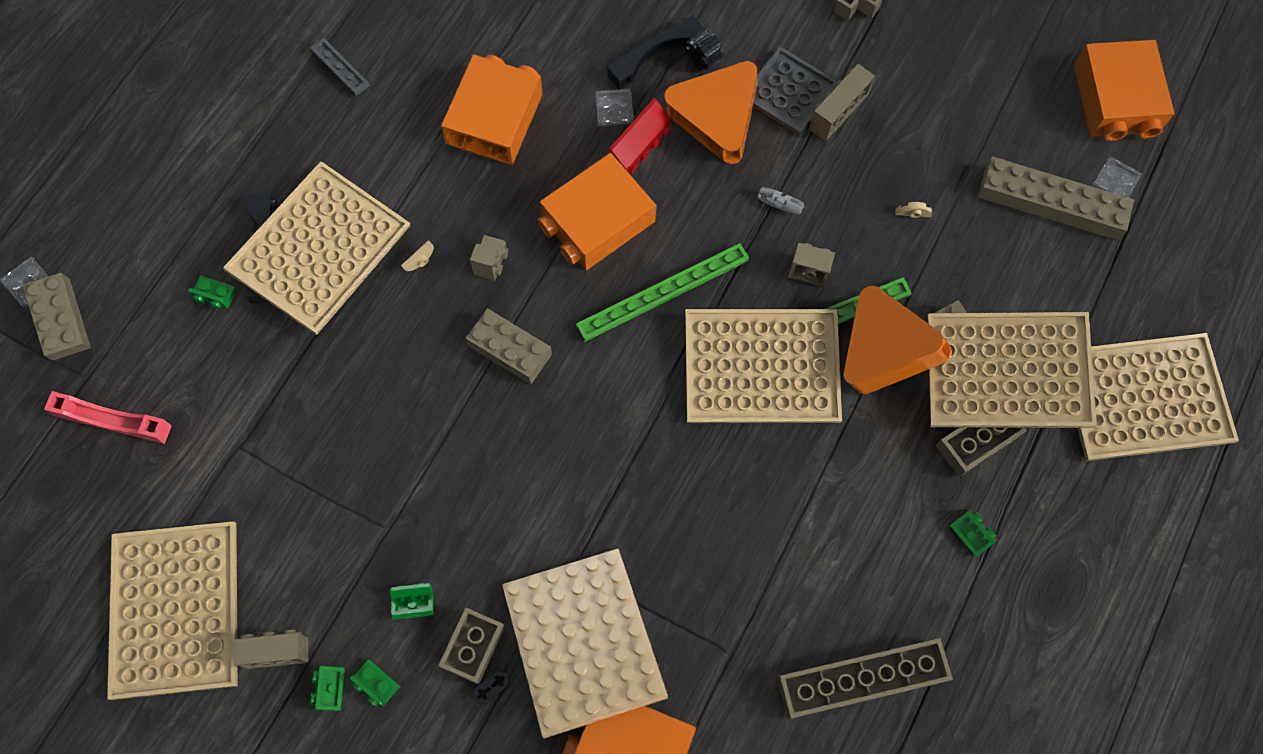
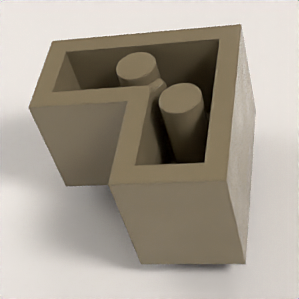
[834,0,883,21]
[470,235,508,281]

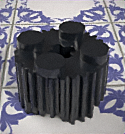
[685,28,725,71]

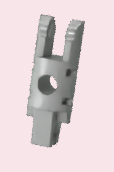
[757,187,804,215]

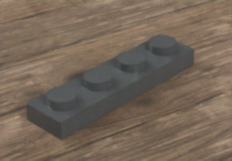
[310,38,370,96]

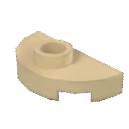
[895,202,932,218]
[401,241,434,271]

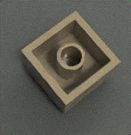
[788,243,835,288]

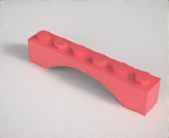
[44,391,171,444]

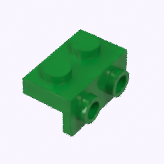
[390,583,434,620]

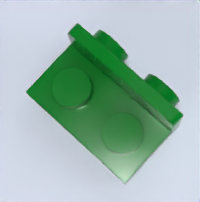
[188,275,237,309]
[950,510,997,557]
[350,659,400,706]
[308,666,345,711]

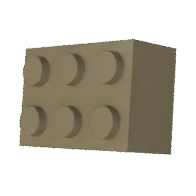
[438,608,505,685]
[234,630,308,669]

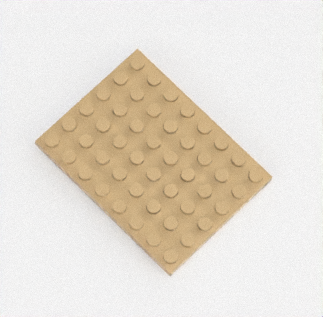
[223,161,410,335]
[685,309,842,423]
[928,312,1096,428]
[1077,333,1239,461]
[108,521,238,700]
[502,549,668,738]

